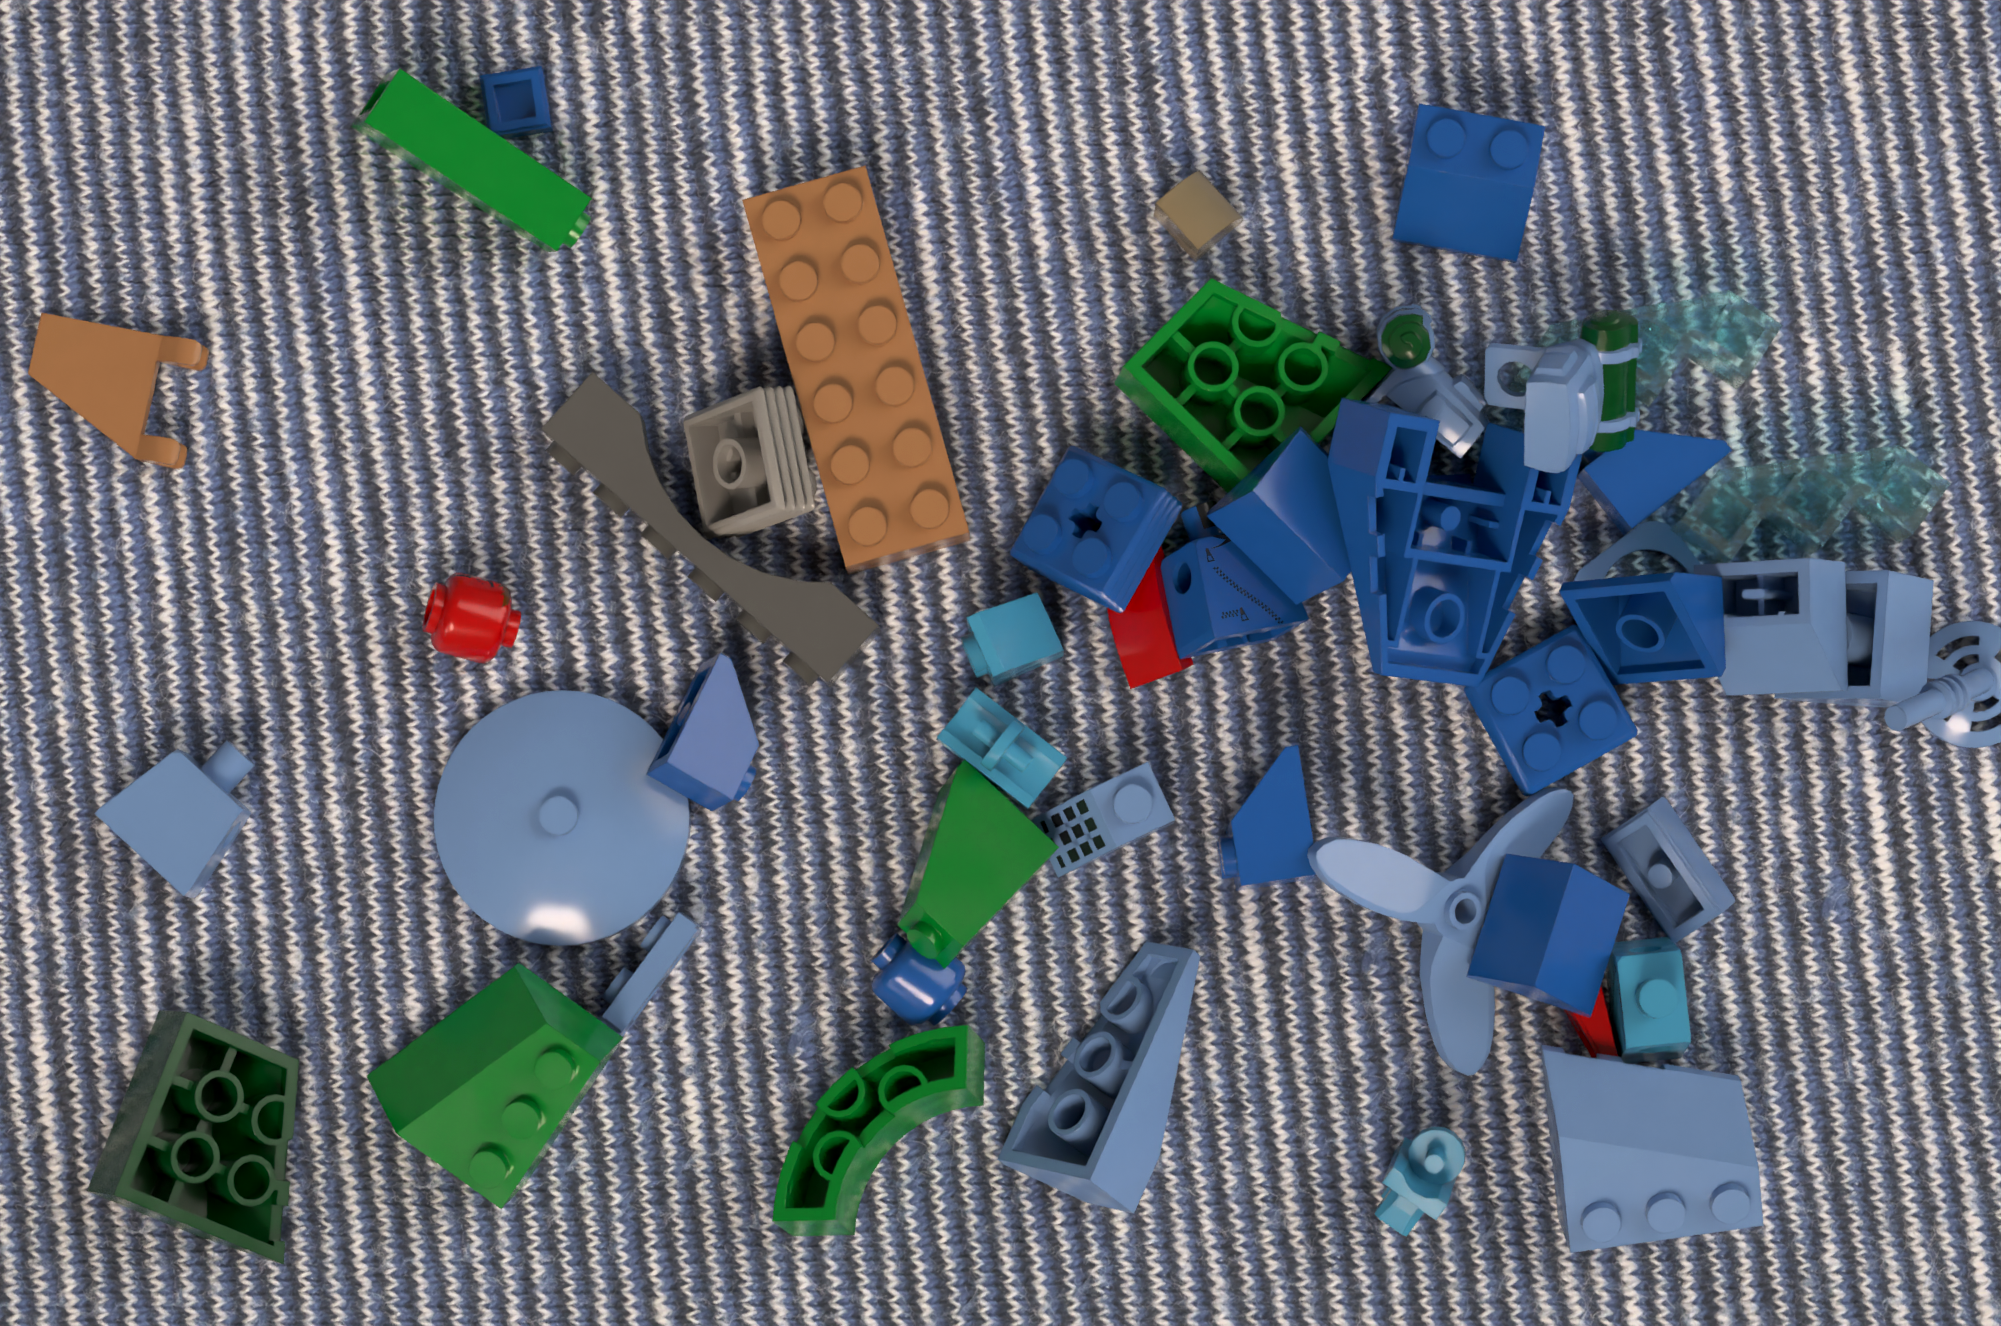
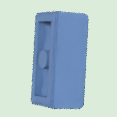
[1601,797,1735,944]

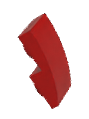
[1107,546,1194,689]

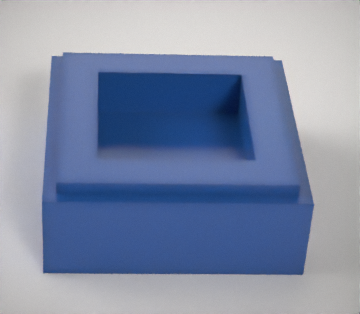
[479,66,553,139]

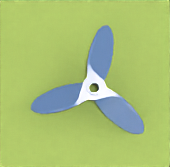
[1307,787,1574,1076]

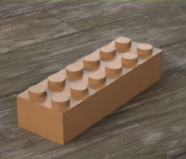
[742,166,970,575]

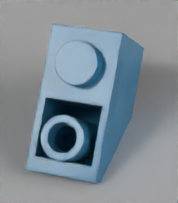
[961,592,1064,687]

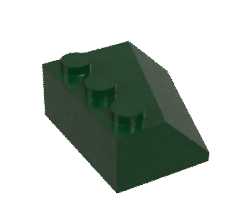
[87,1010,299,1264]

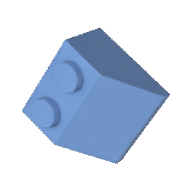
[1774,570,1934,707]

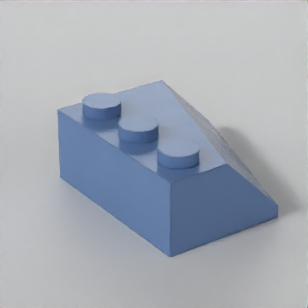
[1541,1045,1764,1253]

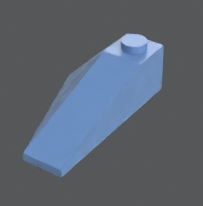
[997,941,1201,1214]

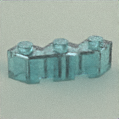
[1508,290,1783,407]
[1670,445,1951,563]

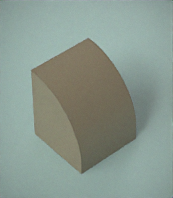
[1154,171,1243,262]

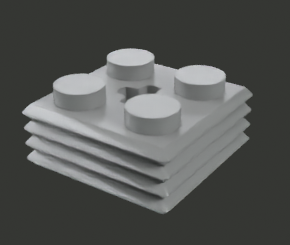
[683,386,817,539]

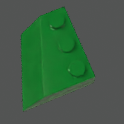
[1114,278,1392,493]
[367,963,624,1209]

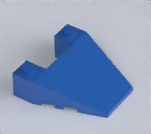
[1327,398,1582,687]

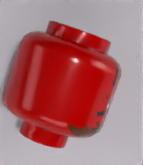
[422,572,521,663]

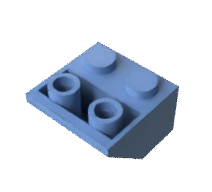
[1694,558,1848,696]

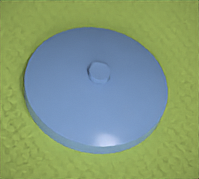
[434,690,691,946]

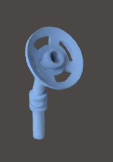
[1884,621,2001,748]

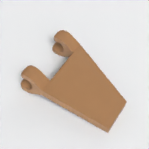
[28,313,209,470]

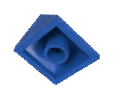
[1207,426,1351,605]
[1559,572,1726,685]
[1466,854,1630,1018]

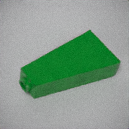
[351,68,592,252]

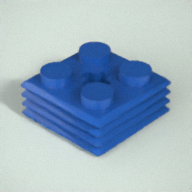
[1010,446,1182,613]
[1464,625,1638,796]

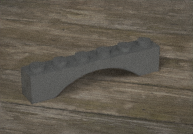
[541,372,881,687]

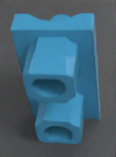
[936,688,1067,810]
[1374,1126,1466,1237]

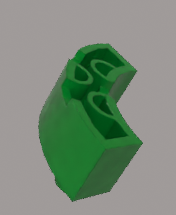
[772,1025,985,1236]

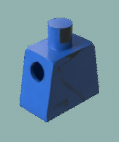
[1160,501,1309,659]

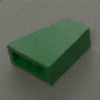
[898,760,1059,969]

